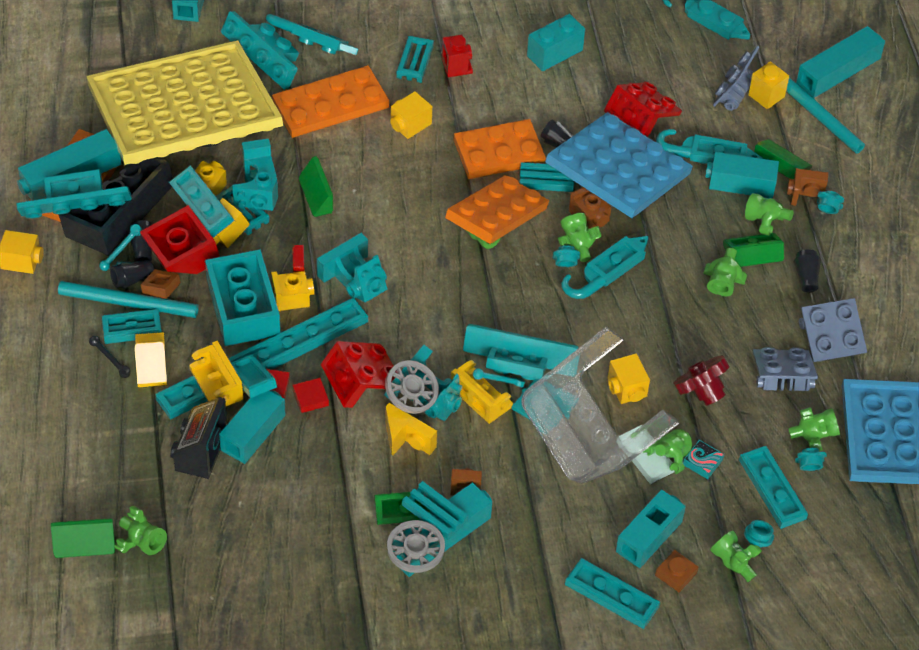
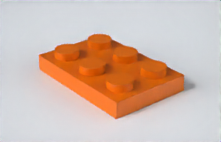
[454,119,546,179]

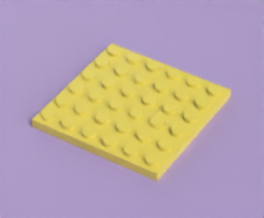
[87,40,283,165]

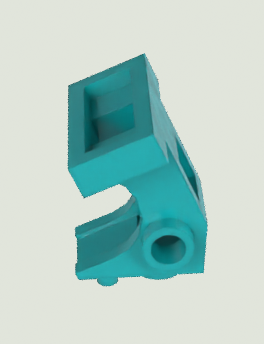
[232,138,278,211]
[317,232,388,303]
[384,345,462,421]

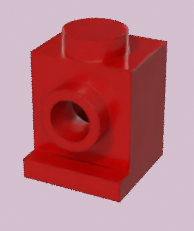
[441,34,473,78]

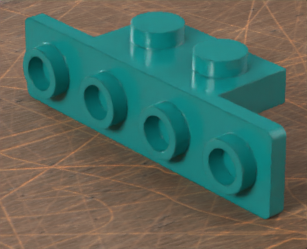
[221,11,299,89]
[16,169,132,219]
[463,324,579,380]

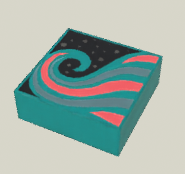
[683,440,724,479]

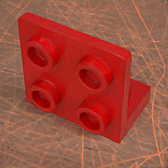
[604,81,682,137]
[320,341,398,408]

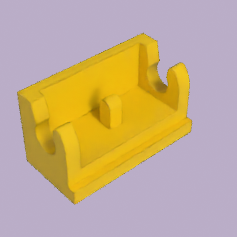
[189,341,243,406]
[451,360,513,424]

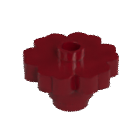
[673,355,730,406]

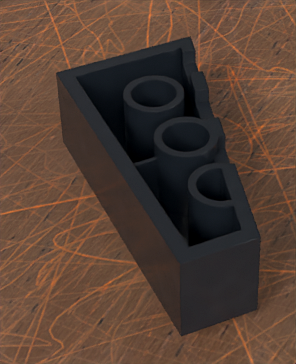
[58,157,173,256]

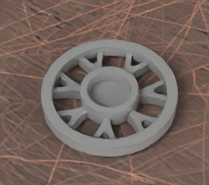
[385,360,439,414]
[387,520,445,573]

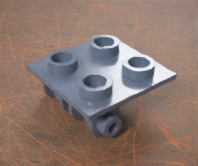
[713,46,760,111]
[799,298,867,362]
[753,347,818,391]

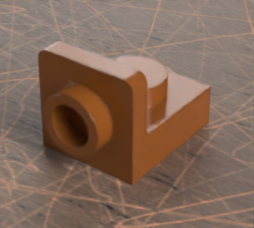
[787,168,828,206]

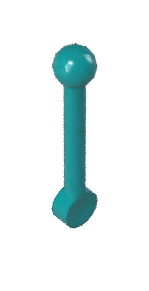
[99,224,142,271]
[473,368,526,387]

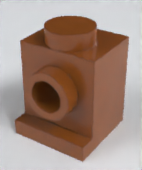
[569,187,611,229]

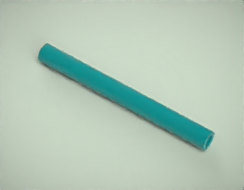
[777,66,865,154]
[58,281,199,318]

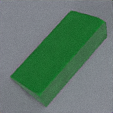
[754,139,812,179]
[299,156,333,217]
[723,233,784,267]
[374,492,430,525]
[51,518,115,558]

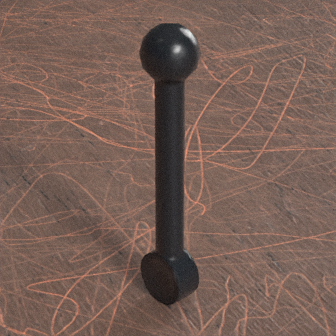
[89,335,131,378]

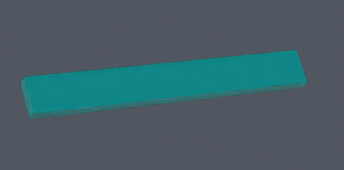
[155,297,368,420]

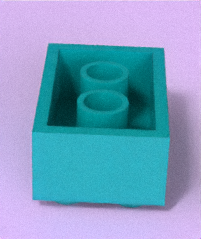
[205,249,280,346]

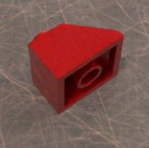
[140,205,220,274]

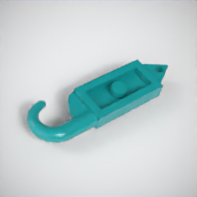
[662,0,750,40]
[266,14,358,55]
[656,129,762,164]
[561,236,648,299]

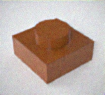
[141,269,181,299]
[450,468,482,496]
[655,550,699,593]

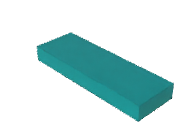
[169,165,235,237]
[739,446,808,529]
[565,558,660,629]

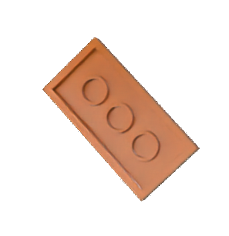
[272,65,389,138]
[445,175,549,244]

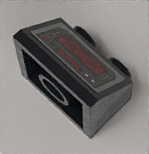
[170,397,227,479]

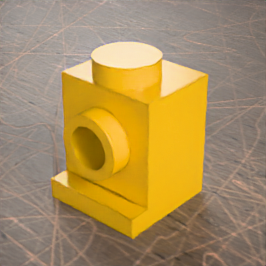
[195,161,227,196]
[271,271,314,311]

